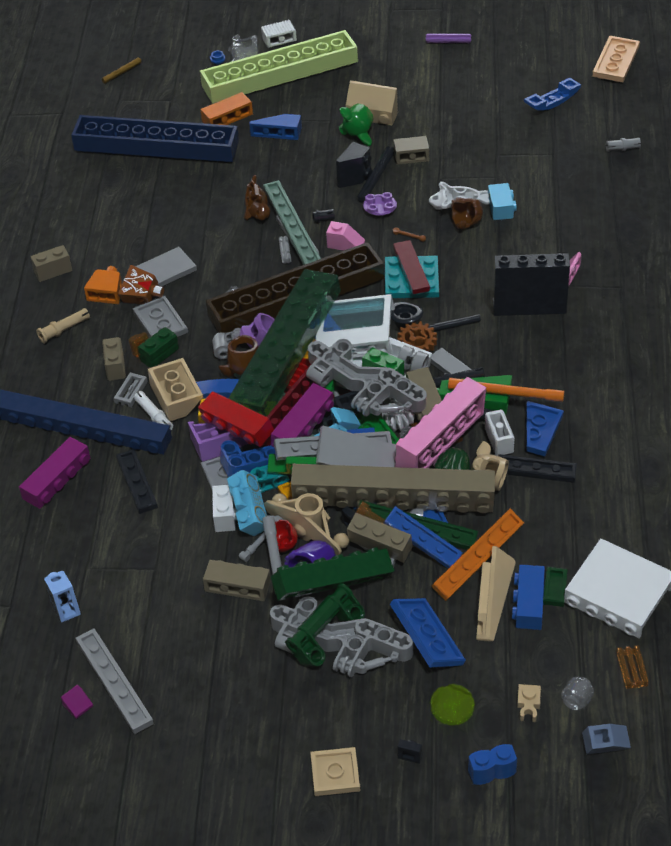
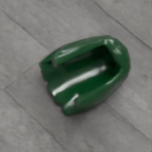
[433,447,470,470]

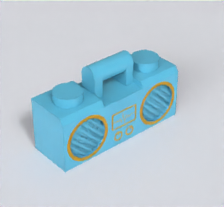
[227,470,267,536]

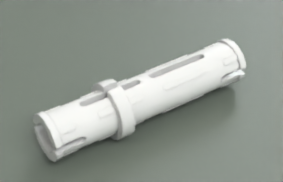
[134,391,173,430]

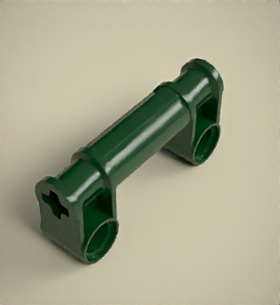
[285,583,365,666]

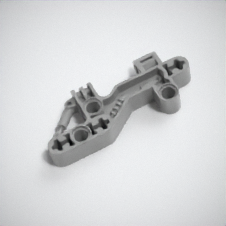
[306,339,427,416]
[270,596,413,677]

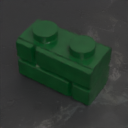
[138,327,179,368]

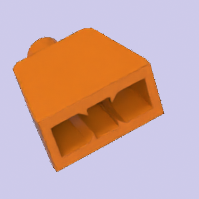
[84,266,122,304]

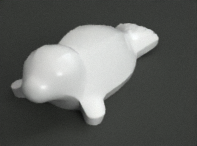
[429,182,489,210]

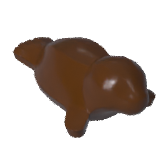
[244,175,270,221]

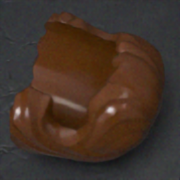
[451,197,484,229]

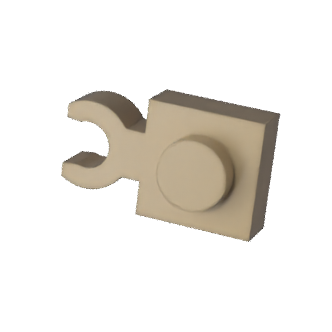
[518,684,541,722]

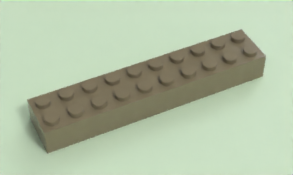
[291,464,495,513]

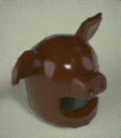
[219,335,271,377]

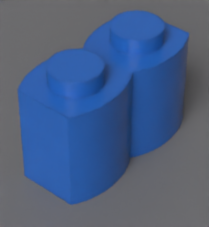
[468,744,517,785]

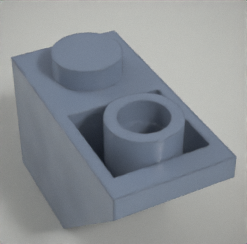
[582,724,631,755]

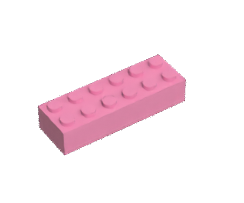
[395,377,486,468]

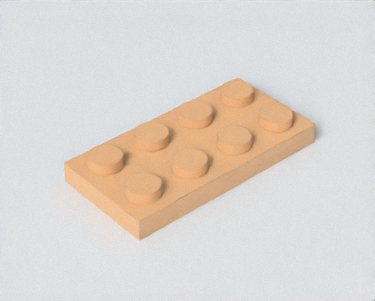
[592,36,640,82]

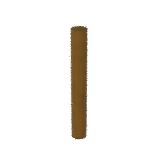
[102,57,141,84]

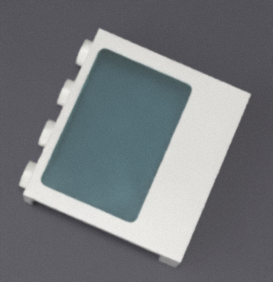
[316,294,395,358]

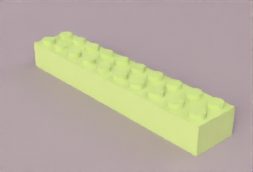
[200,30,358,103]

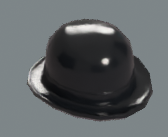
[391,302,424,328]

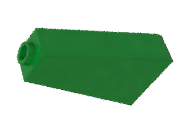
[437,375,512,416]

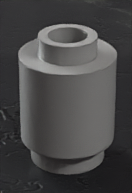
[212,332,229,359]

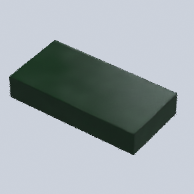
[543,567,568,607]

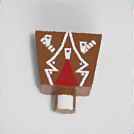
[118,265,164,304]

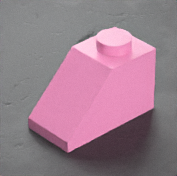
[326,221,365,251]

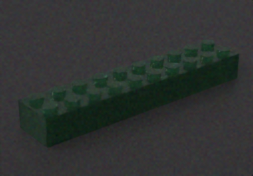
[228,269,341,417]

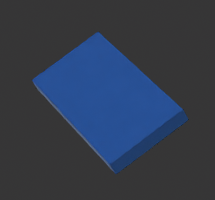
[390,598,466,667]

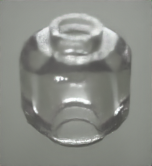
[561,677,594,710]

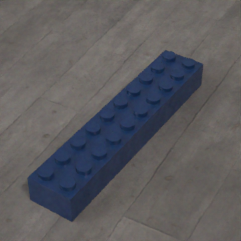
[71,115,239,162]

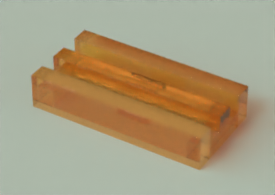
[617,645,649,689]

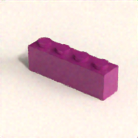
[271,383,334,447]
[19,437,91,509]

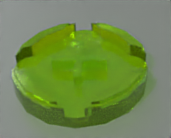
[431,684,475,725]

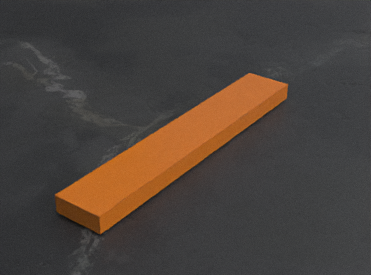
[431,508,524,601]

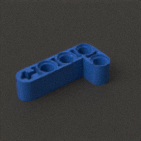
[220,440,275,477]

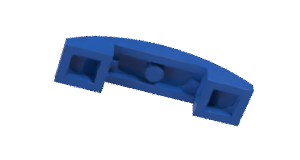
[524,78,581,110]

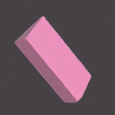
[569,252,581,286]

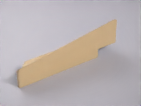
[476,546,516,641]

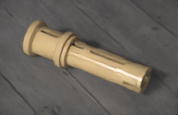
[36,308,90,344]

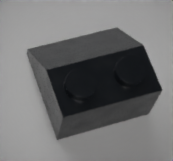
[336,142,372,188]

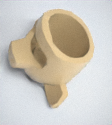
[471,441,509,491]

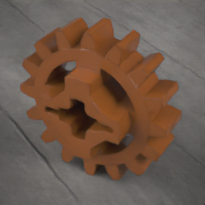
[397,321,437,352]

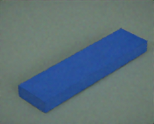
[383,506,463,569]

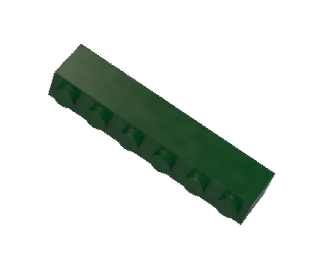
[271,547,395,601]

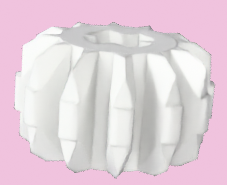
[382,400,415,432]

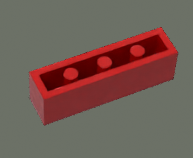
[198,391,274,447]

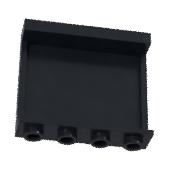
[493,253,570,316]

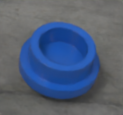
[210,50,225,65]

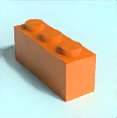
[200,92,253,125]

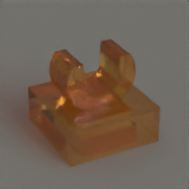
[128,332,149,357]

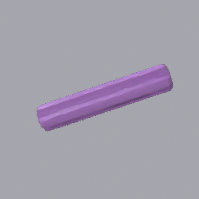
[426,34,471,43]

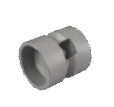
[398,345,429,371]

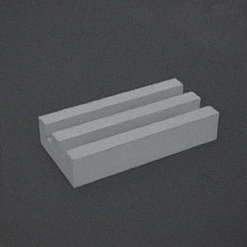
[114,372,148,408]

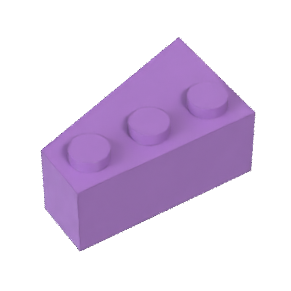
[188,421,248,462]

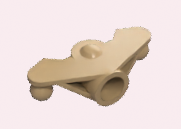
[264,493,349,555]

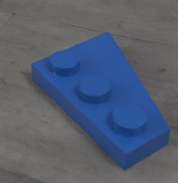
[527,401,564,456]

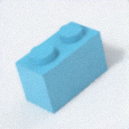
[488,183,517,220]

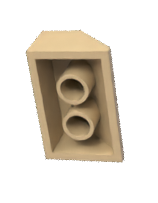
[346,81,398,125]
[148,358,203,421]

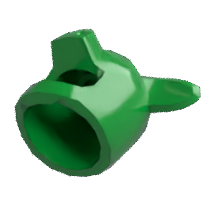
[339,103,374,146]

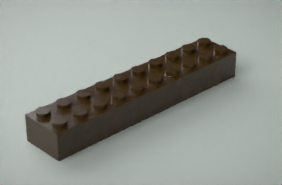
[206,242,384,333]

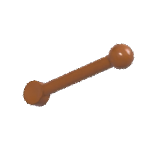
[393,228,426,242]

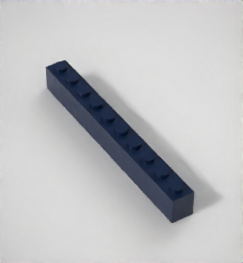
[0,389,172,455]

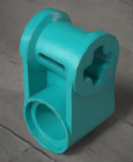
[250,465,289,493]

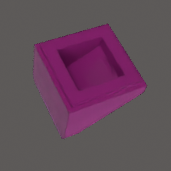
[61,685,93,719]

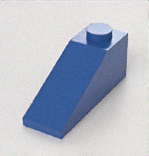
[249,114,302,140]

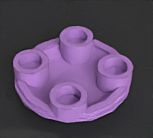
[363,192,397,215]

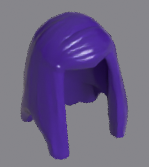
[284,540,336,567]

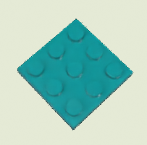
[385,256,439,298]

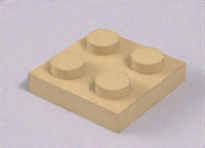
[311,747,360,796]

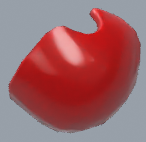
[275,519,298,553]

